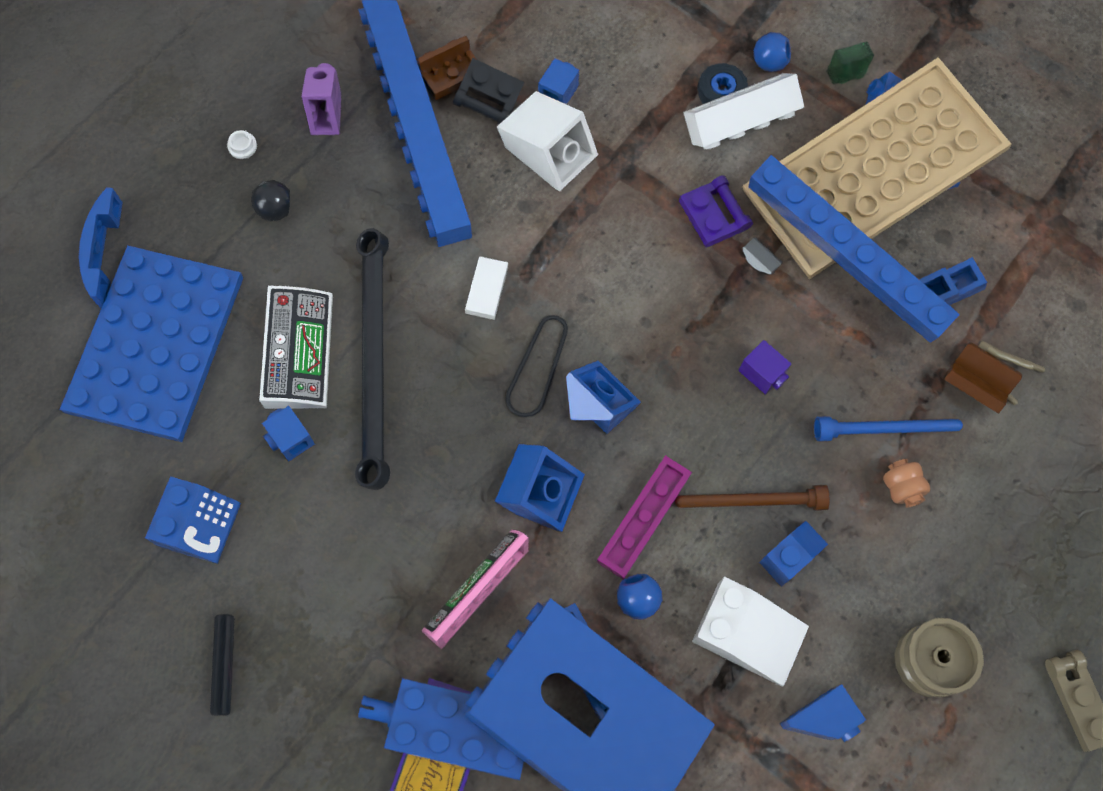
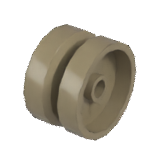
[895,618,984,697]

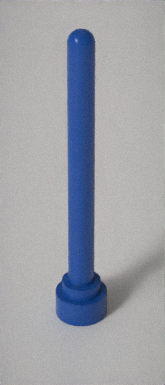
[814,416,963,441]

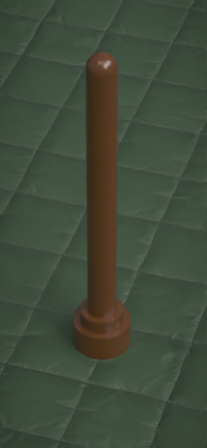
[674,485,830,511]

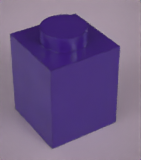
[738,340,791,395]

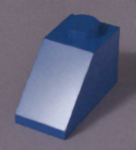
[759,521,828,587]
[780,684,866,742]

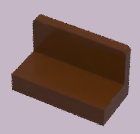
[944,342,1023,414]

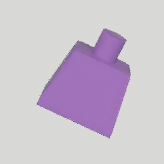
[302,63,341,135]

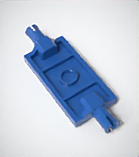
[358,679,524,780]

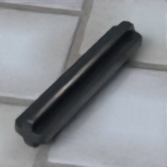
[210,614,235,716]

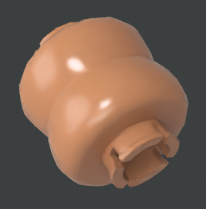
[883,459,930,508]

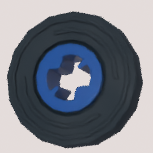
[697,63,748,104]

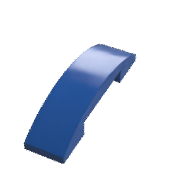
[79,188,122,308]

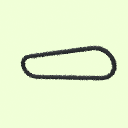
[506,315,568,417]

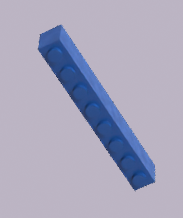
[748,155,960,343]

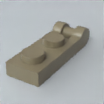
[1045,649,1103,752]

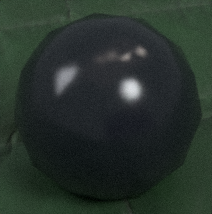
[251,180,290,222]

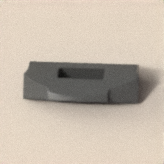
[742,238,783,274]

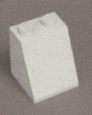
[497,91,598,191]

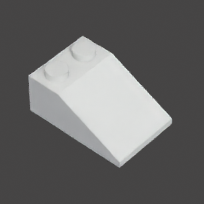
[692,576,809,687]

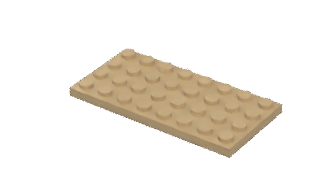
[743,57,1011,279]

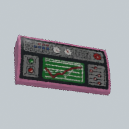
[422,530,528,649]

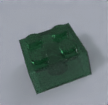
[827,41,874,85]

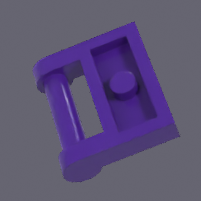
[679,175,753,248]

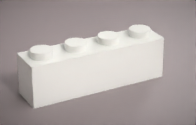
[683,73,804,149]

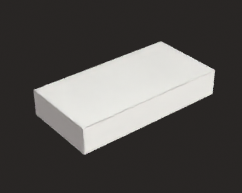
[465,256,508,320]

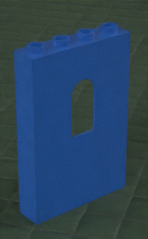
[464,598,715,791]

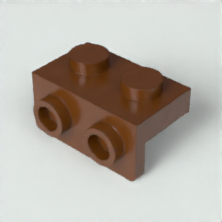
[417,36,476,100]

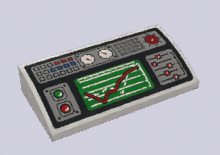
[259,286,333,409]

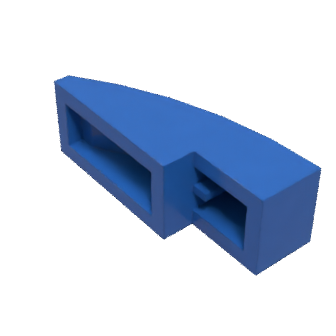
[901,257,987,321]

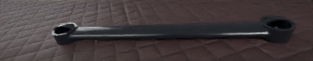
[355,228,391,490]

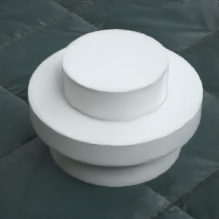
[227,130,257,159]

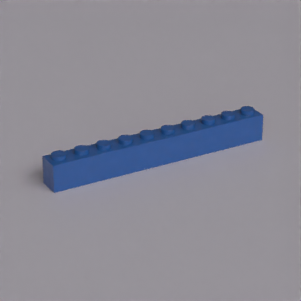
[358,0,472,247]

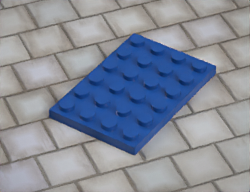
[60,246,243,442]

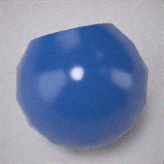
[754,32,791,72]
[617,574,662,620]

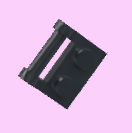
[452,58,524,125]

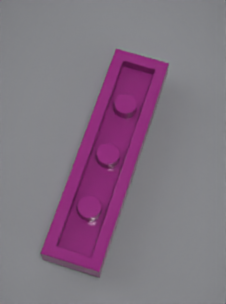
[597,456,692,580]

